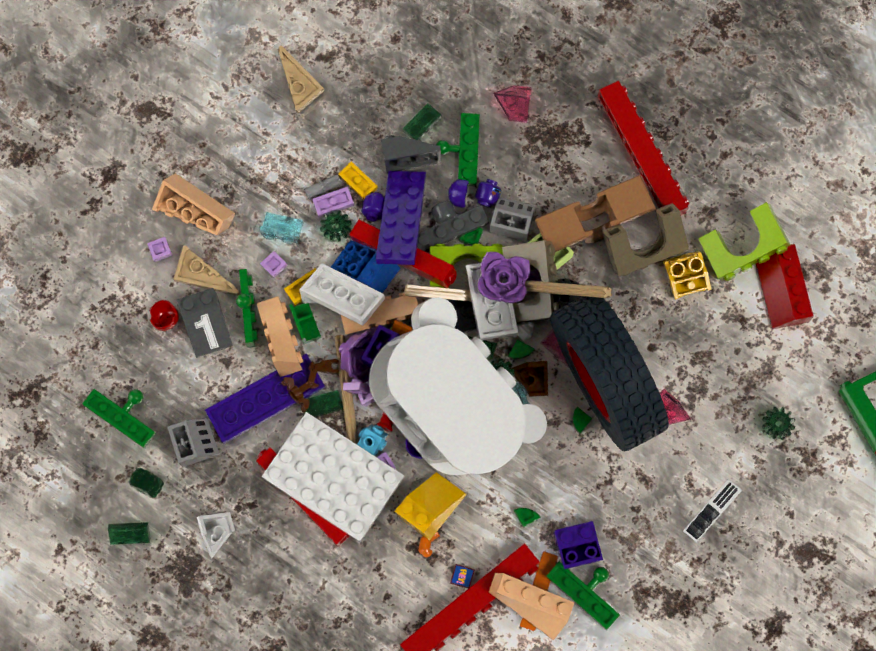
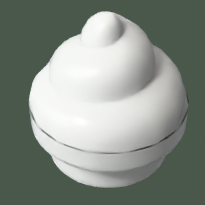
[517,322,534,341]

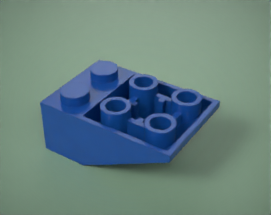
[331,240,400,293]

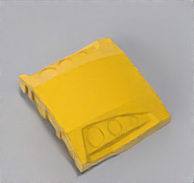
[663,251,712,300]

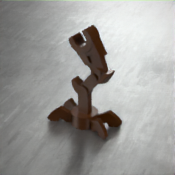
[281,359,339,413]

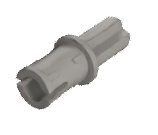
[304,175,341,200]

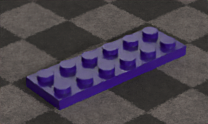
[376,171,426,265]
[205,354,326,444]

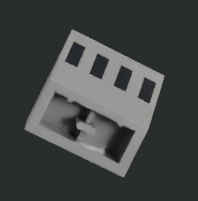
[490,197,536,241]
[167,418,220,467]

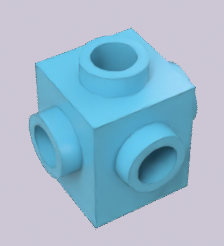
[357,424,388,456]

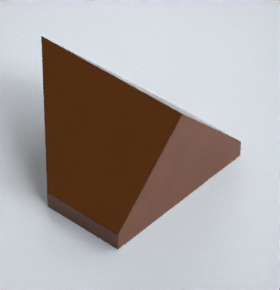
[508,361,548,397]

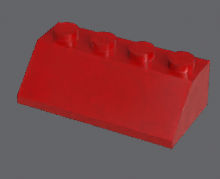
[756,244,814,330]

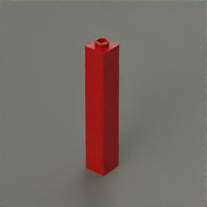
[349,219,457,289]
[256,447,349,547]

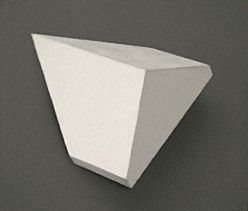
[197,512,235,559]

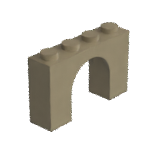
[602,203,689,277]
[502,240,559,324]

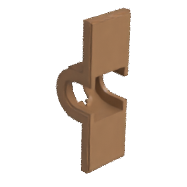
[535,175,656,252]

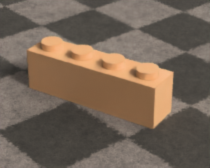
[152,173,235,235]
[340,292,418,335]
[257,296,304,377]
[489,573,574,640]

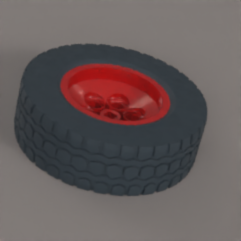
[550,296,669,452]

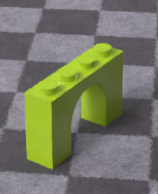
[698,202,791,281]
[430,244,504,288]

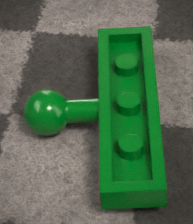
[436,113,480,186]
[236,269,258,348]
[82,389,156,449]
[546,561,620,631]

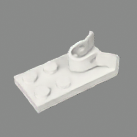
[299,263,385,326]
[465,263,518,341]

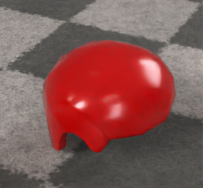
[149,300,179,331]

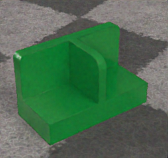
[289,303,321,344]

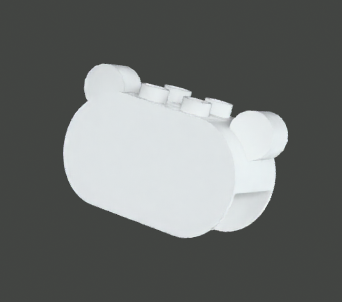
[369,297,547,475]

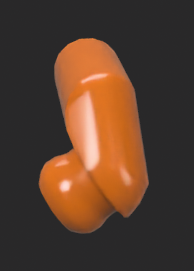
[418,532,440,558]

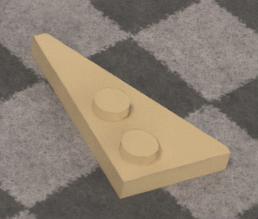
[278,45,324,114]
[174,245,240,296]

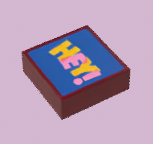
[450,564,475,589]

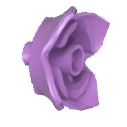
[478,252,530,303]
[339,331,373,383]

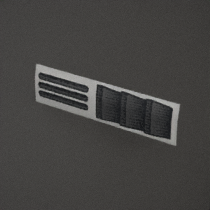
[683,479,742,543]

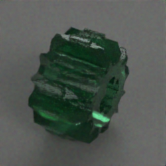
[320,210,352,242]
[762,407,795,440]
[128,468,164,498]

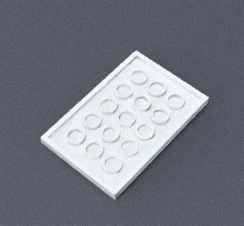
[262,412,404,542]

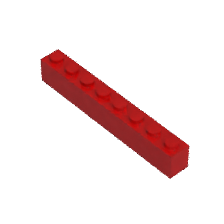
[598,81,689,215]
[400,543,540,651]

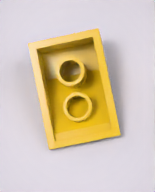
[394,472,466,541]

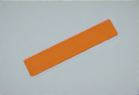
[520,552,558,631]

